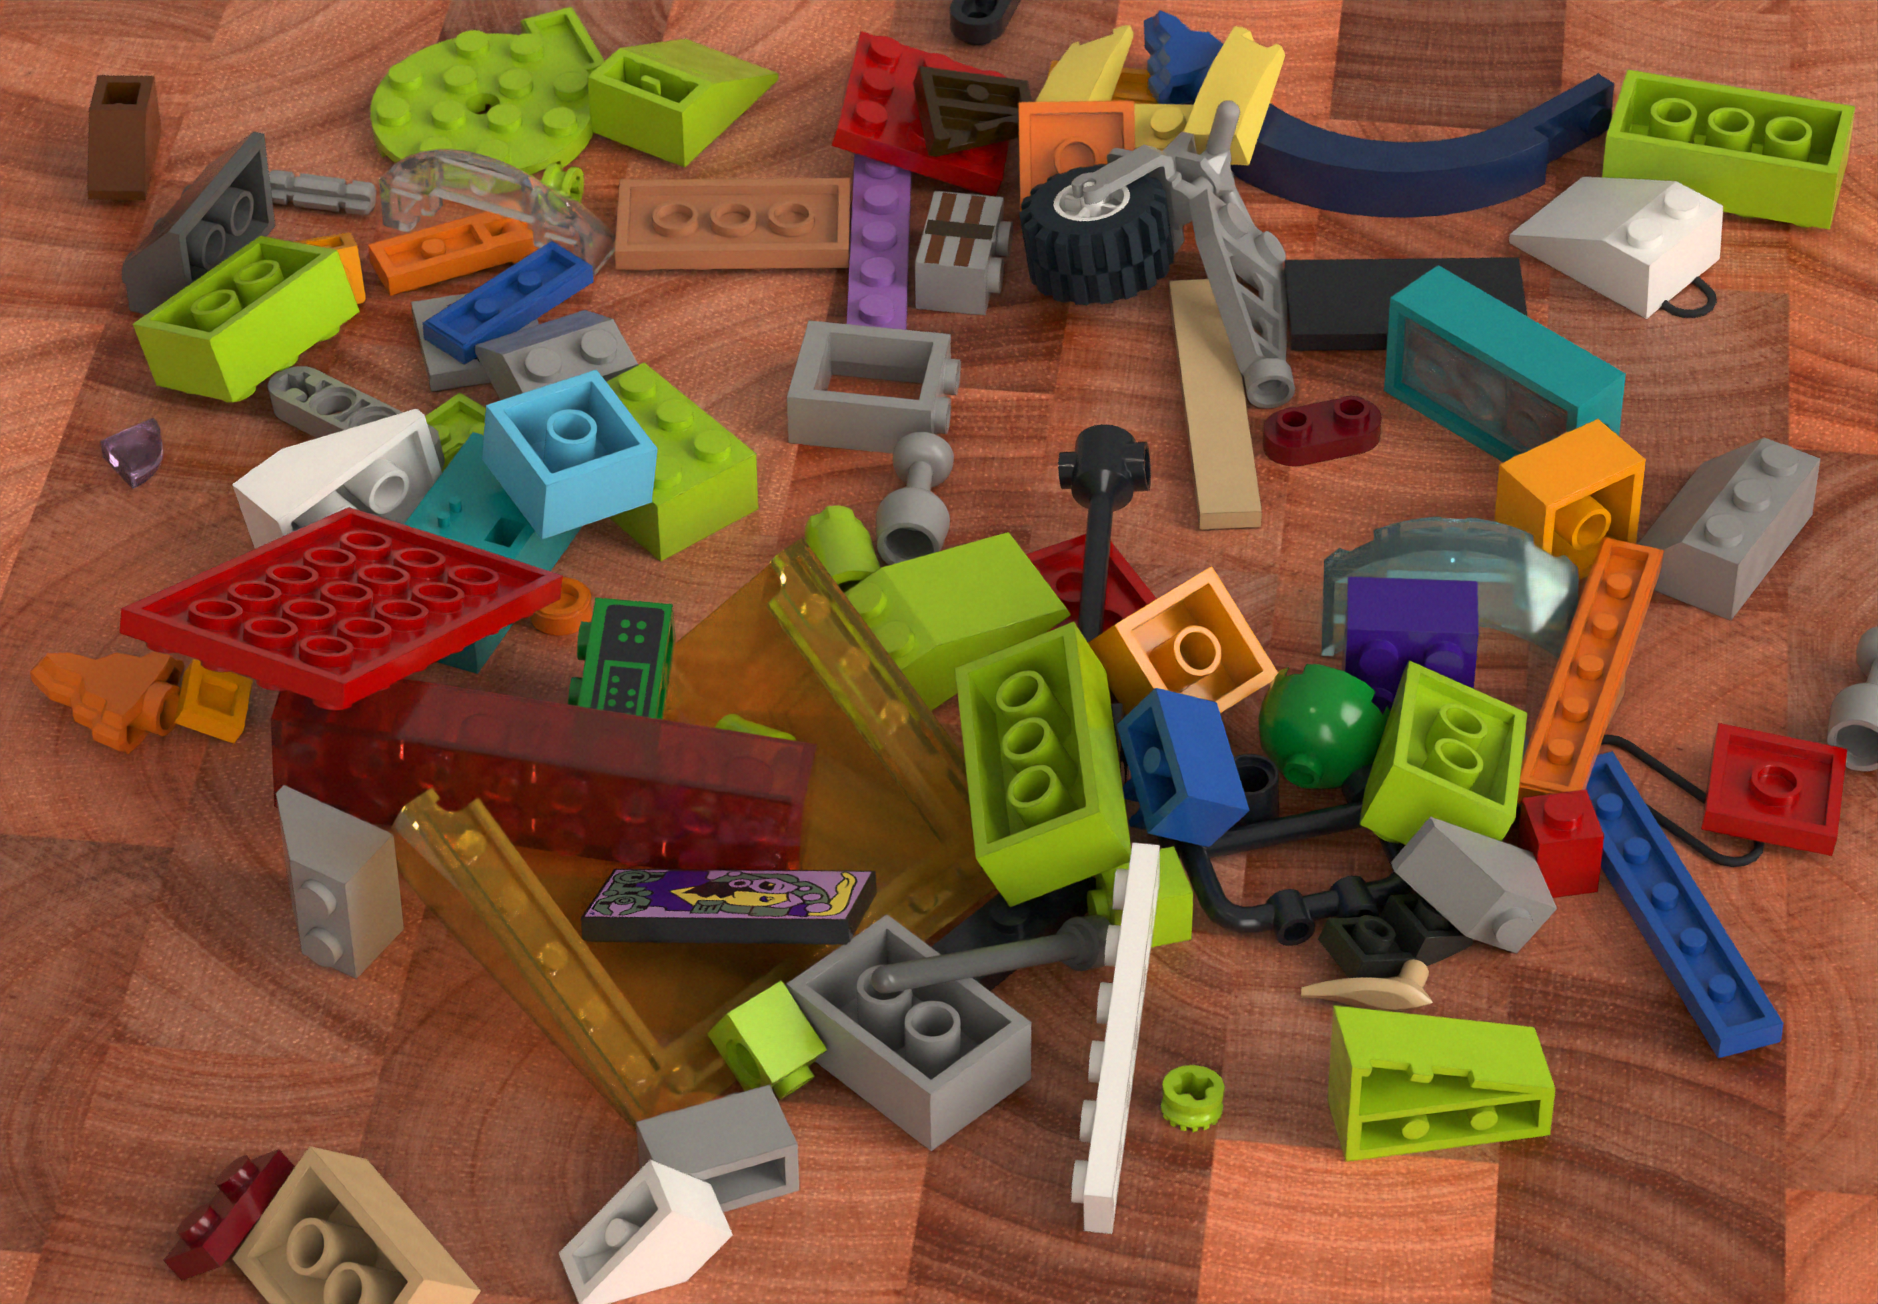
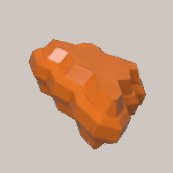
[30,651,185,755]

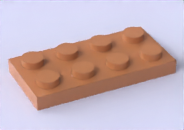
[615,178,850,271]

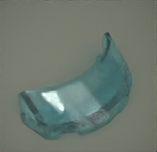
[1321,517,1579,658]

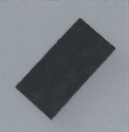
[1284,257,1528,351]

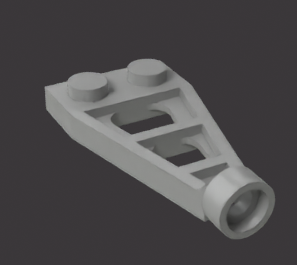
[1189,189,1295,409]

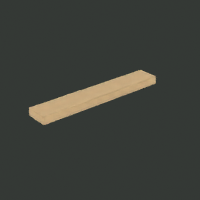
[1169,279,1262,530]

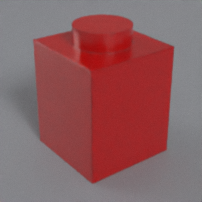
[1517,789,1604,898]

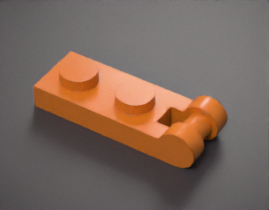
[368,206,543,296]

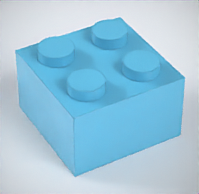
[482,369,658,540]

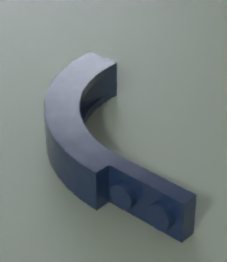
[1230,73,1615,218]

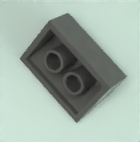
[122,131,275,315]

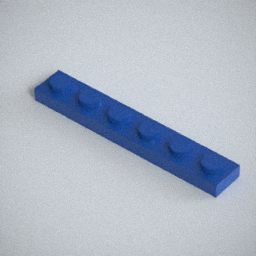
[1586,751,1784,1058]

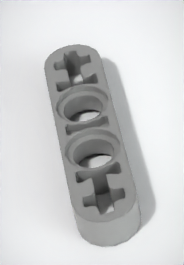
[267,366,445,469]

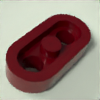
[1263,396,1382,467]

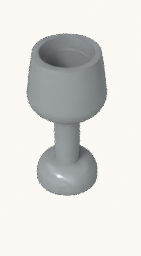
[876,432,954,565]
[1827,626,1878,771]

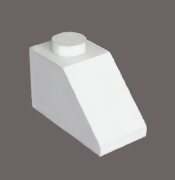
[559,1160,733,1304]

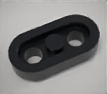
[950,0,1021,46]

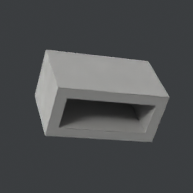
[636,1085,800,1212]

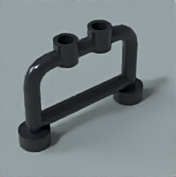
[1156,764,1413,946]

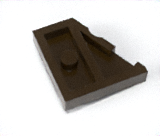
[913,66,1032,157]

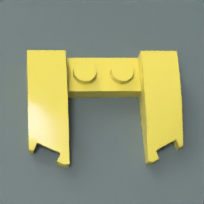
[1036,25,1285,165]

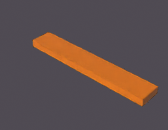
[1517,537,1664,804]

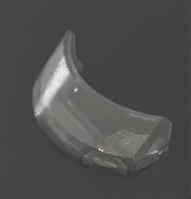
[379,149,616,277]

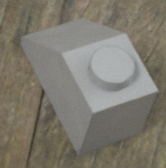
[1391,817,1557,954]

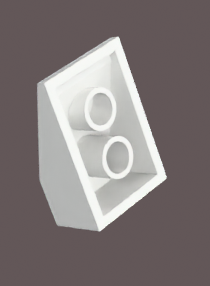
[1509,177,1723,319]
[232,409,442,548]

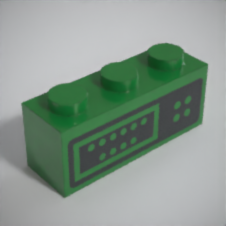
[558,597,676,805]

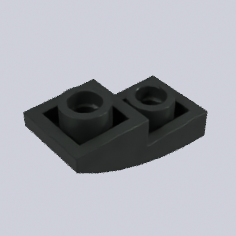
[1318,894,1475,978]

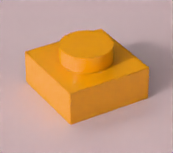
[174,659,253,744]

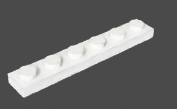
[1071,843,1160,1234]

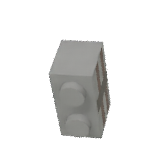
[915,191,1013,316]

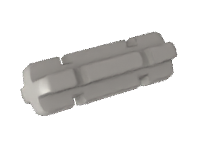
[269,170,376,216]

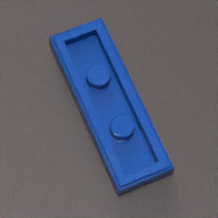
[423,241,594,365]

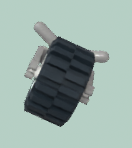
[1019,100,1255,305]

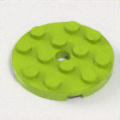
[370,30,593,194]

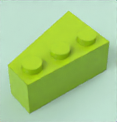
[1327,1005,1555,1162]

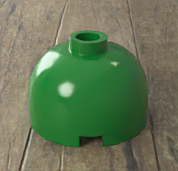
[1258,664,1390,789]

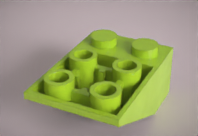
[587,39,778,168]

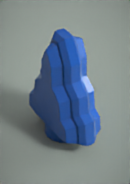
[1144,10,1223,105]

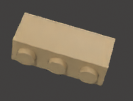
[232,1146,481,1304]

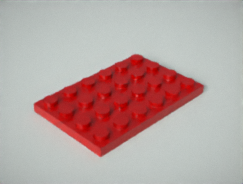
[119,507,563,710]

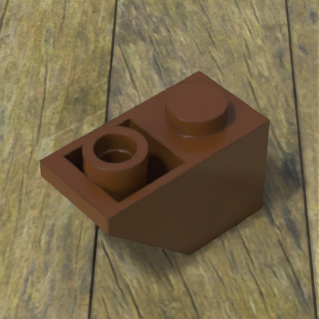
[87,75,162,202]

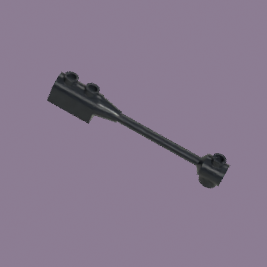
[1058,424,1151,807]

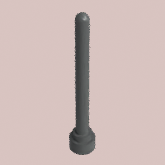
[871,914,1111,994]

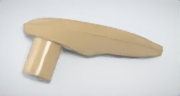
[1301,960,1433,1012]

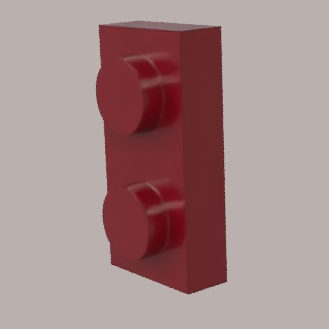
[163,1149,295,1281]

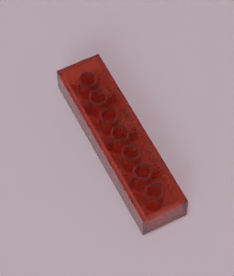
[271,678,817,870]

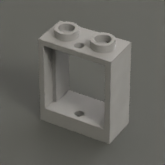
[787,320,961,454]

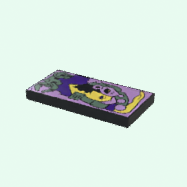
[581,869,877,945]

